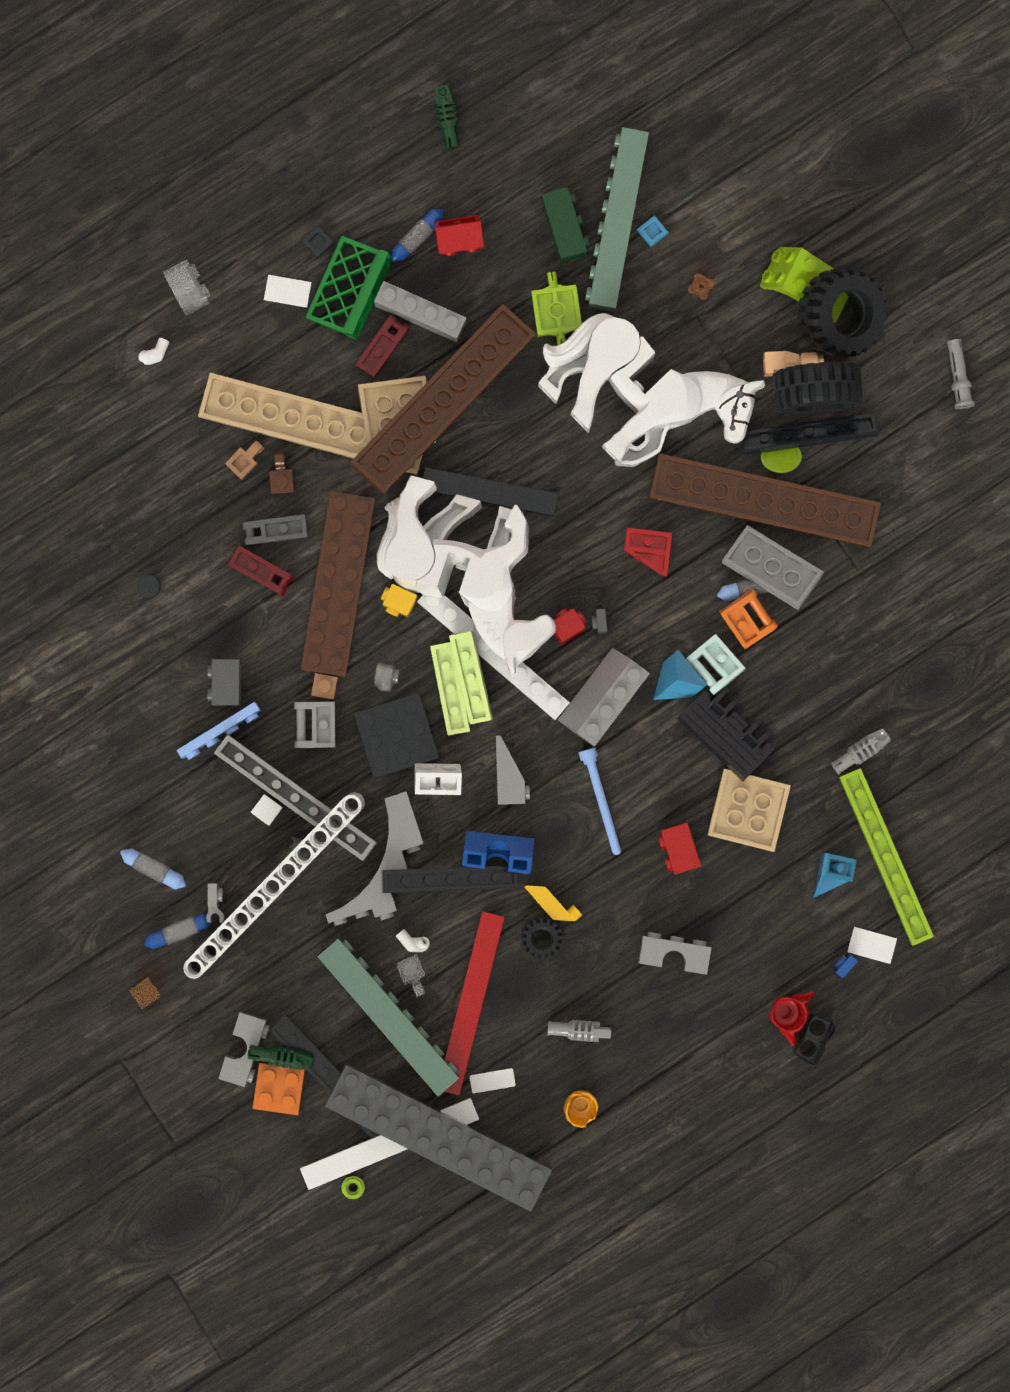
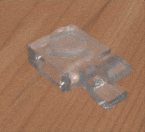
[396,955,426,997]

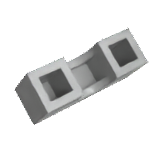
[638,932,711,975]
[218,1011,270,1087]

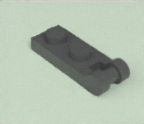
[242,514,308,546]

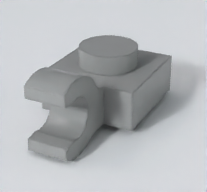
[206,883,225,923]

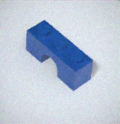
[462,831,534,874]

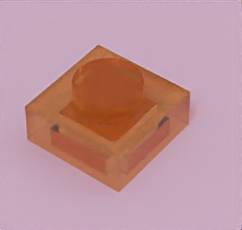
[129,977,162,1009]

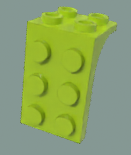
[760,247,849,323]

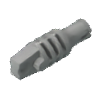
[831,729,891,775]
[547,1020,612,1042]

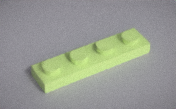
[449,630,493,725]
[430,642,470,736]

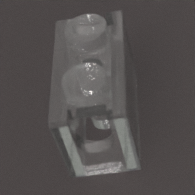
[163,260,211,316]

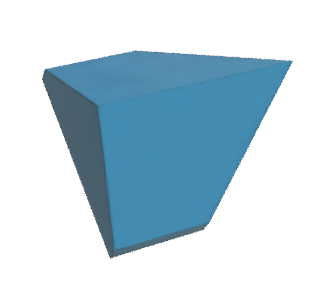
[653,650,707,700]
[813,853,857,898]

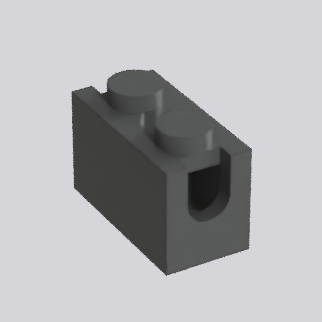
[207,659,241,706]

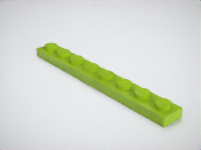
[839,768,934,946]

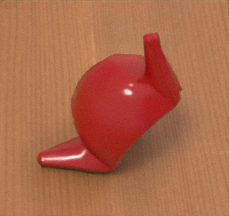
[769,991,815,1046]

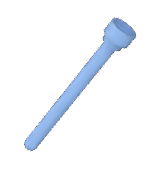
[578,747,621,855]

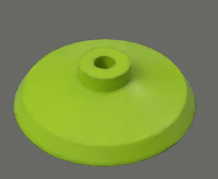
[761,448,802,473]

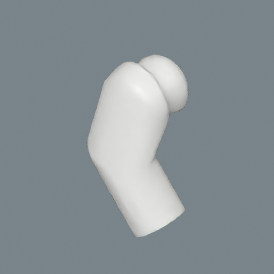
[139,338,170,365]
[396,929,430,952]

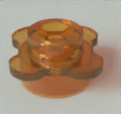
[688,273,714,300]

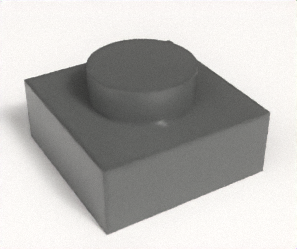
[592,609,607,634]

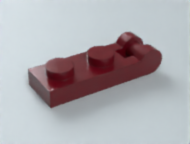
[355,314,410,379]
[228,546,294,597]

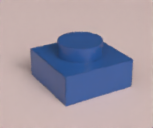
[833,954,858,978]

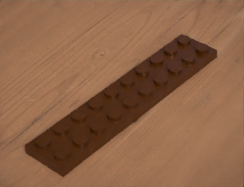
[350,304,536,495]
[649,453,881,548]

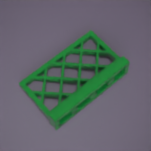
[305,236,392,340]

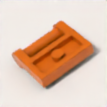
[719,589,778,649]

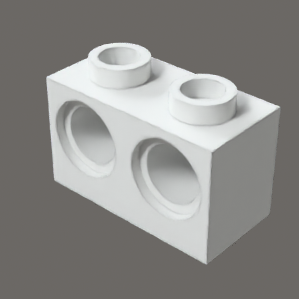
[414,763,462,795]

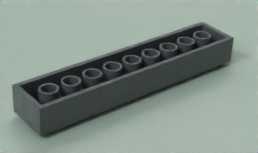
[325,1063,552,1212]

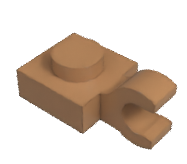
[225,441,264,480]

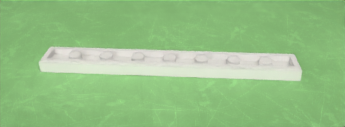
[300,1098,479,1190]

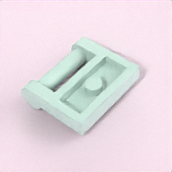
[686,634,745,695]

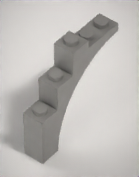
[326,792,424,926]

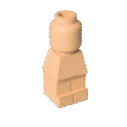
[763,351,824,377]

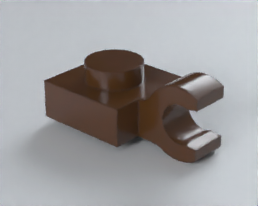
[269,454,294,495]

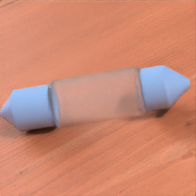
[717,579,768,602]
[120,848,186,890]

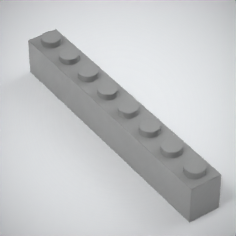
[214,735,377,861]

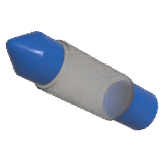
[391,209,443,262]
[144,914,213,949]

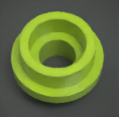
[342,1176,365,1199]

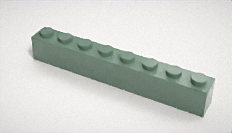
[585,127,649,313]
[318,939,460,1096]

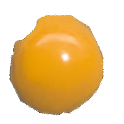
[563,1090,598,1128]

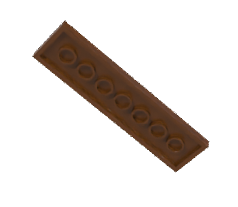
[301,491,376,677]

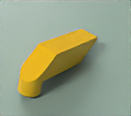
[525,886,582,921]

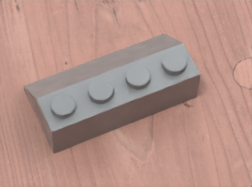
[558,648,650,747]

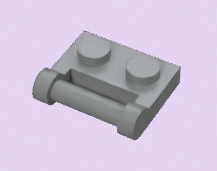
[294,702,336,748]

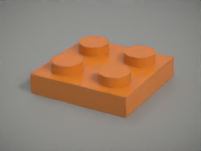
[253,1063,305,1115]

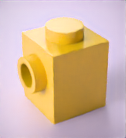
[381,584,418,618]

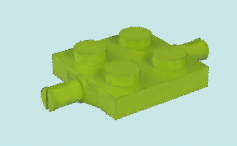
[531,272,582,345]

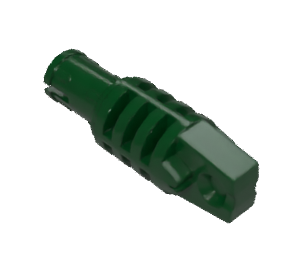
[435,85,460,150]
[247,1044,313,1070]

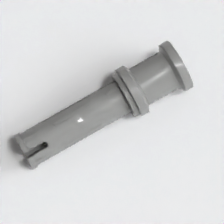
[947,339,975,409]

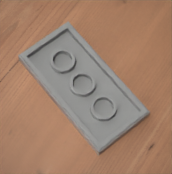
[722,525,824,610]

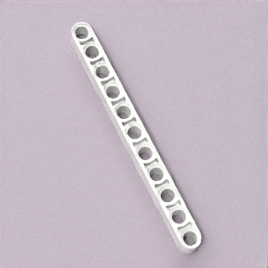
[183,792,365,979]

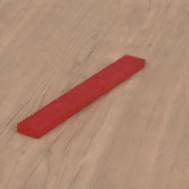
[444,911,504,1096]

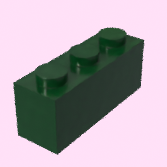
[541,187,590,264]

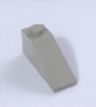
[496,736,530,805]

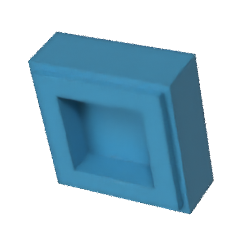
[637,215,669,248]

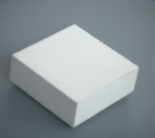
[251,794,283,826]

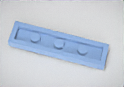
[176,702,261,760]

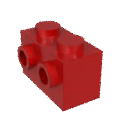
[433,215,484,256]
[554,608,586,645]
[657,823,701,875]

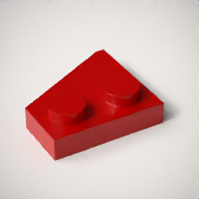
[624,528,672,577]

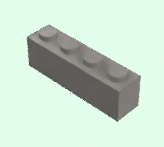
[374,281,467,343]

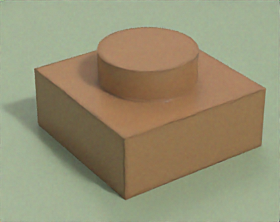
[311,673,338,700]

